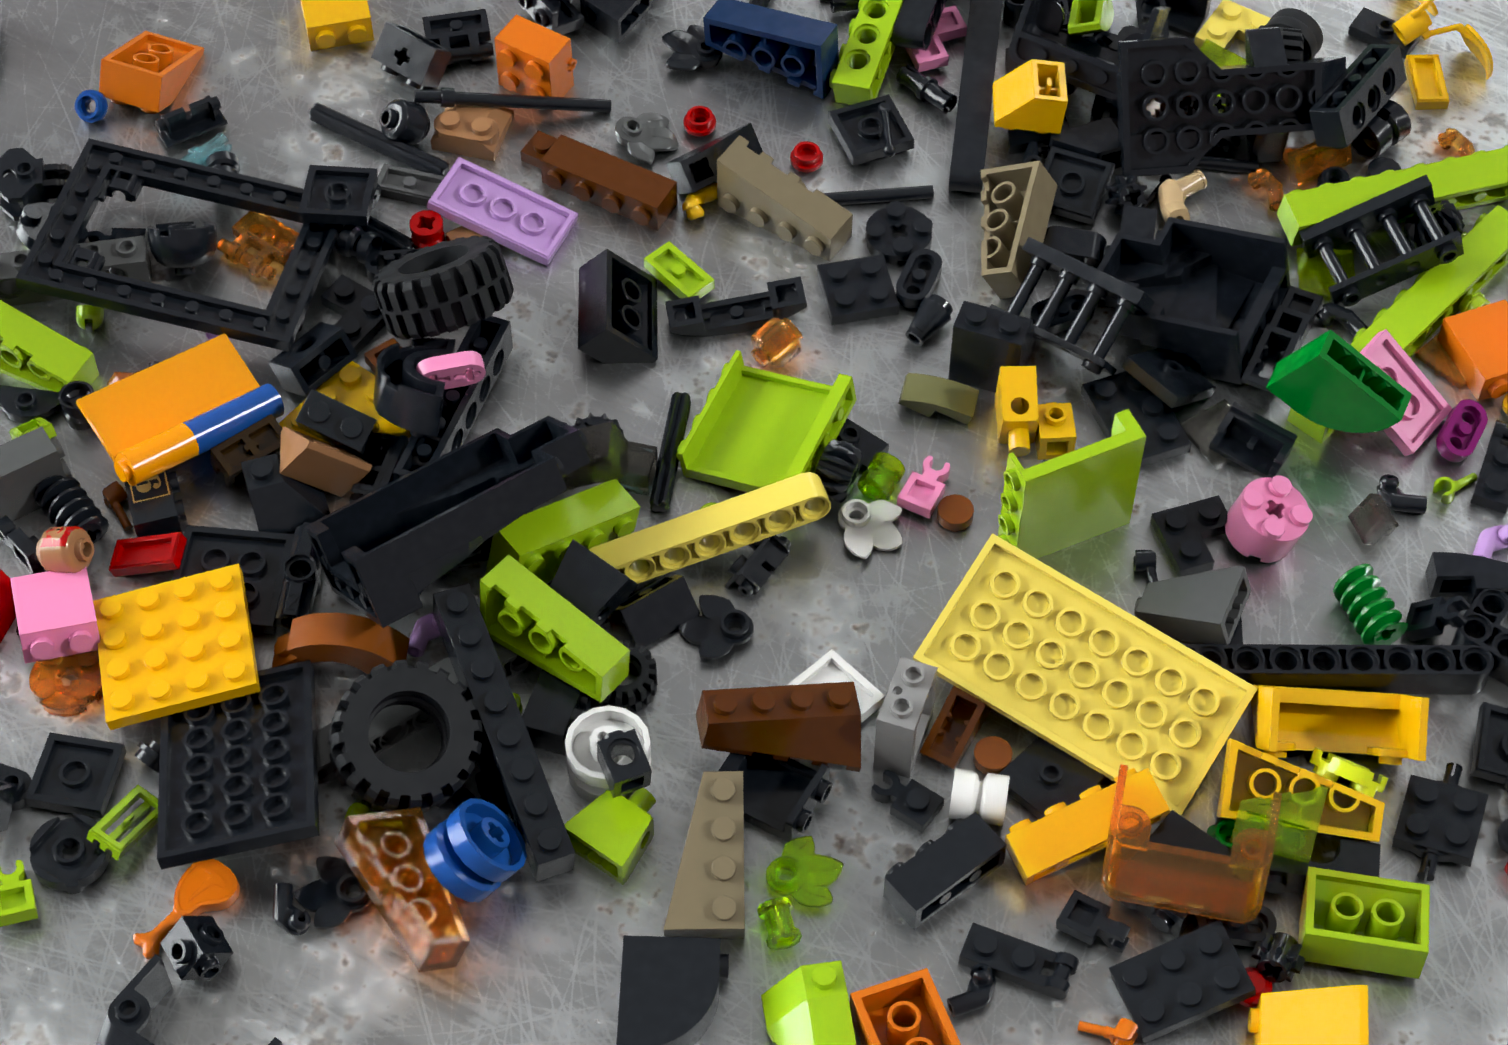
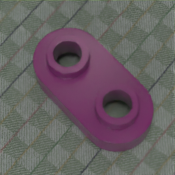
[1436,399,1488,463]

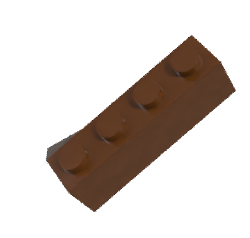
[696,682,861,772]

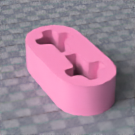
[415,351,486,390]

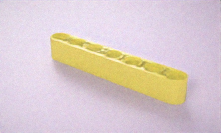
[588,472,831,584]

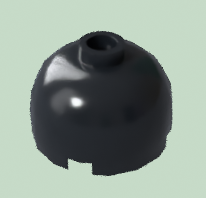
[147,221,217,275]

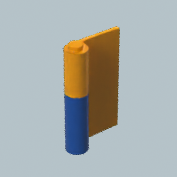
[76,333,284,486]

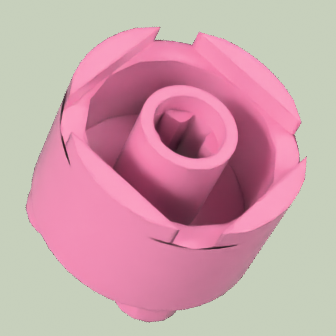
[1225,475,1313,563]

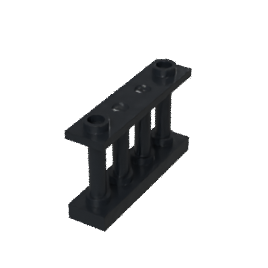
[1299,175,1464,307]
[989,237,1155,376]

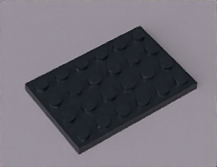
[157,660,320,870]

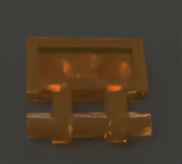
[217,211,299,281]

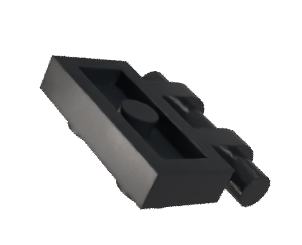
[422,9,494,65]

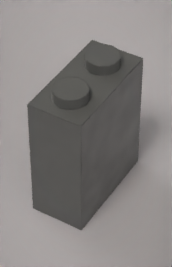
[0,426,72,522]

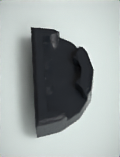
[0,385,63,424]

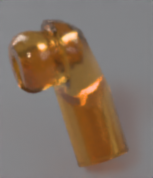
[1437,128,1475,157]
[1248,168,1284,212]

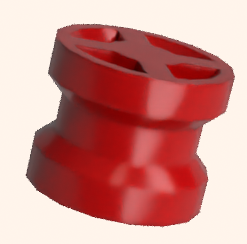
[409,210,445,249]

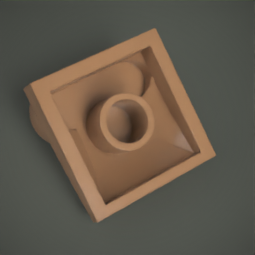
[431,105,514,162]

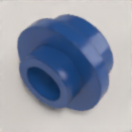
[75,90,108,123]

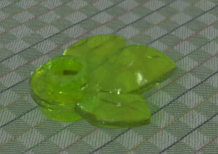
[766,836,844,908]

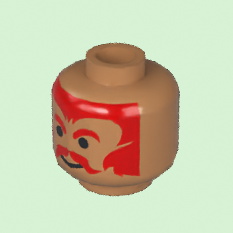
[36,526,94,573]

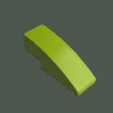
[1067,0,1115,36]

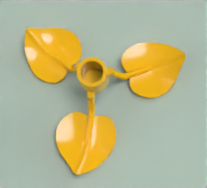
[1392,0,1493,80]

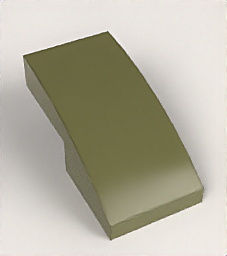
[898,373,980,425]

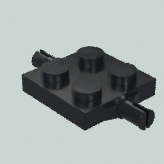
[1392,762,1489,881]

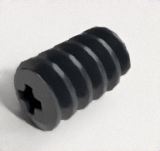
[34,475,109,544]

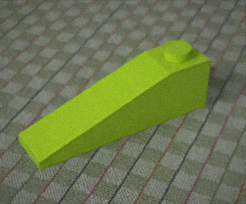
[761,960,856,1045]

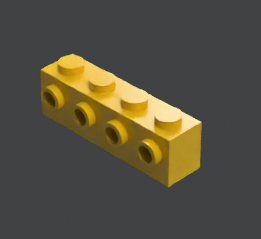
[1005,768,1170,886]

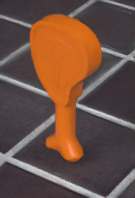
[133,859,240,960]

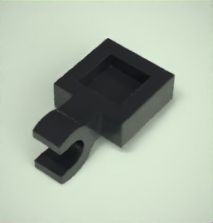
[1056,890,1131,953]

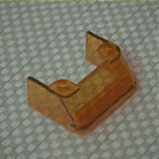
[1100,764,1282,923]

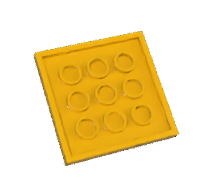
[93,563,261,730]

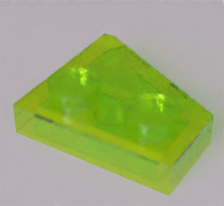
[1230,786,1328,864]

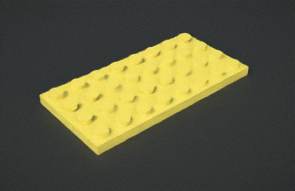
[913,533,1258,816]

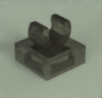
[1348,493,1399,545]

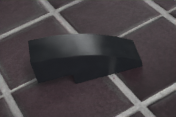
[1425,552,1508,605]

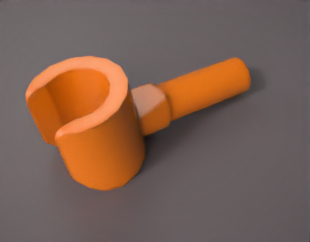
[1078,1018,1138,1045]

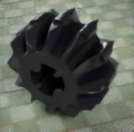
[1403,200,1465,249]
[815,439,863,503]

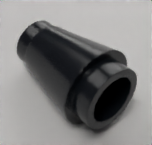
[905,294,953,346]

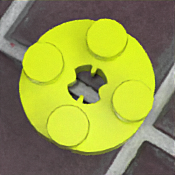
[1309,747,1389,798]

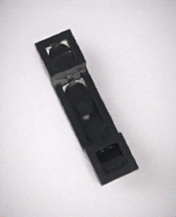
[665,276,807,336]

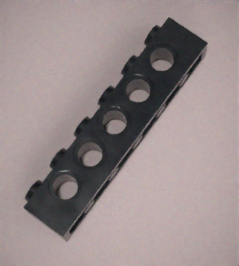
[393,316,513,480]

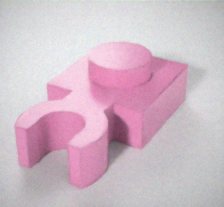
[897,455,950,519]

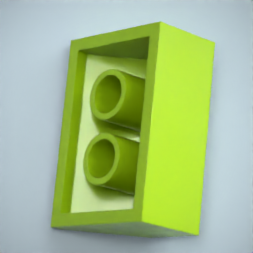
[1298,866,1430,979]

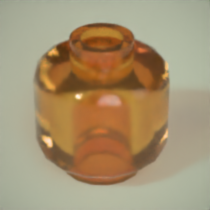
[751,317,803,369]

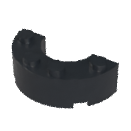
[373,338,456,438]

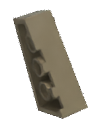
[717,135,853,262]
[981,161,1057,299]
[663,771,745,939]

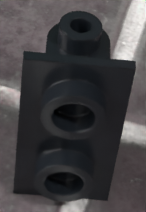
[154,95,228,148]
[724,535,791,597]

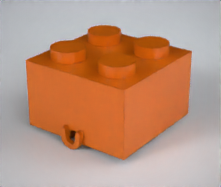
[494,14,577,97]

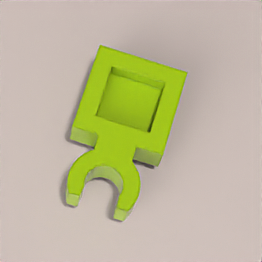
[0,860,38,927]

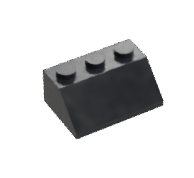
[578,249,658,364]

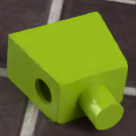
[564,788,656,885]

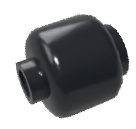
[379,99,430,145]

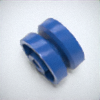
[423,798,527,902]

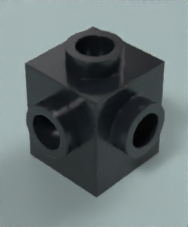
[161,916,234,981]

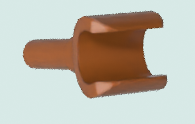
[102,481,133,531]

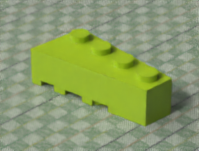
[0,300,99,392]
[485,478,640,583]
[480,554,630,703]

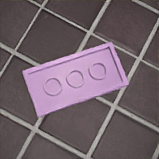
[427,157,579,267]

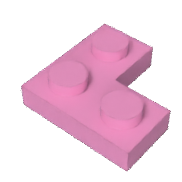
[905,5,967,72]

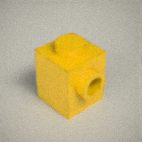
[1035,402,1077,460]

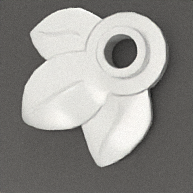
[838,499,903,559]

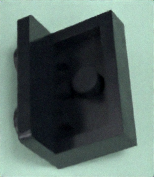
[517,0,585,35]

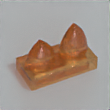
[1282,139,1352,187]

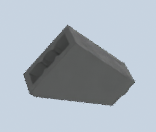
[1134,566,1251,644]

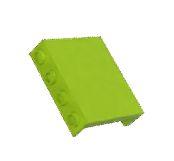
[677,350,857,492]
[998,409,1146,559]

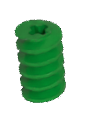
[1333,564,1408,645]

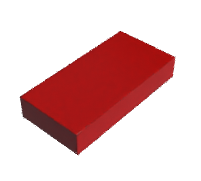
[108,532,187,577]

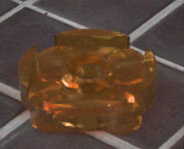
[29,650,103,717]

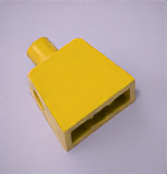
[995,366,1039,457]

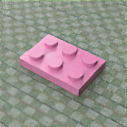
[1360,329,1452,457]

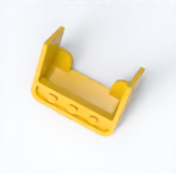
[1251,685,1429,765]

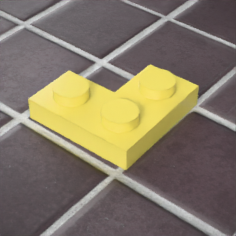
[1194,0,1271,58]

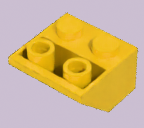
[992,59,1068,134]

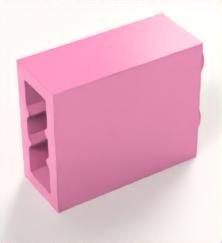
[10,567,100,664]

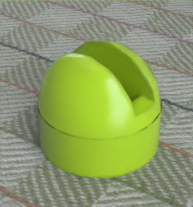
[75,305,104,331]

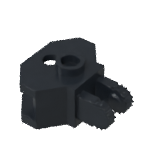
[0,148,73,221]

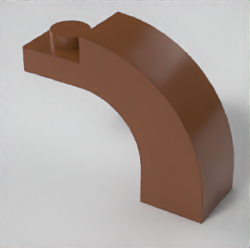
[271,612,410,675]

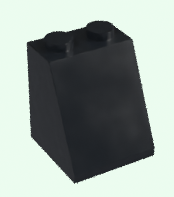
[948,301,1036,393]

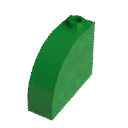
[1266,329,1412,433]

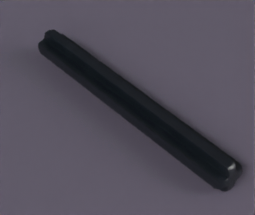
[308,103,450,176]

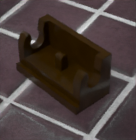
[210,414,282,486]

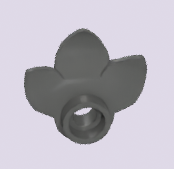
[615,112,679,165]

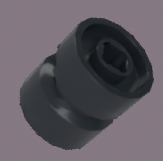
[1351,100,1412,160]

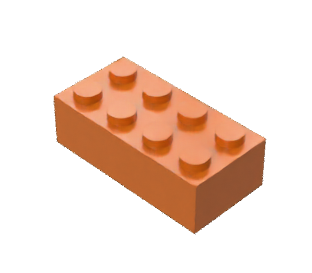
[850,968,961,1045]

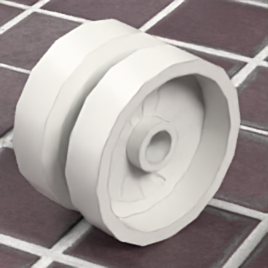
[565,705,652,803]

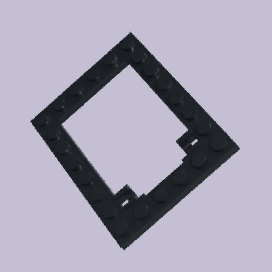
[16,138,343,352]

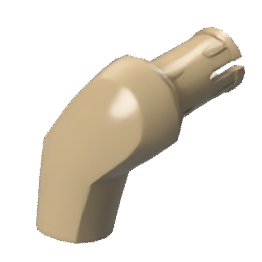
[1158,169,1207,222]

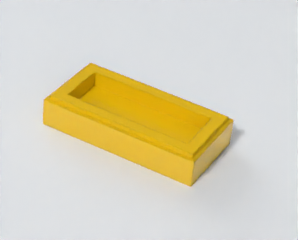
[1404,54,1450,110]

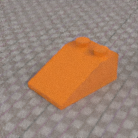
[99,30,204,114]

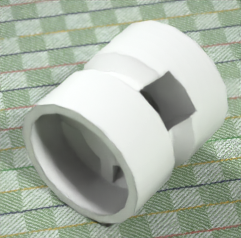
[949,768,1010,826]

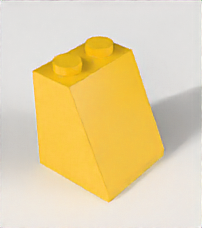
[300,0,374,51]
[1248,985,1369,1045]

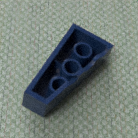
[703,0,839,99]

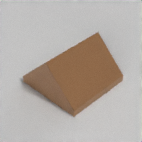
[279,426,372,497]

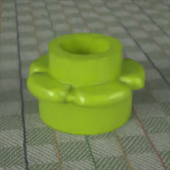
[1458,292,1491,313]

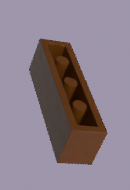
[540,134,678,231]

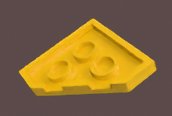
[279,361,412,444]

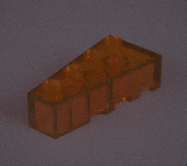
[334,808,470,972]

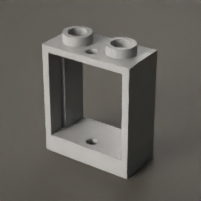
[873,656,938,778]

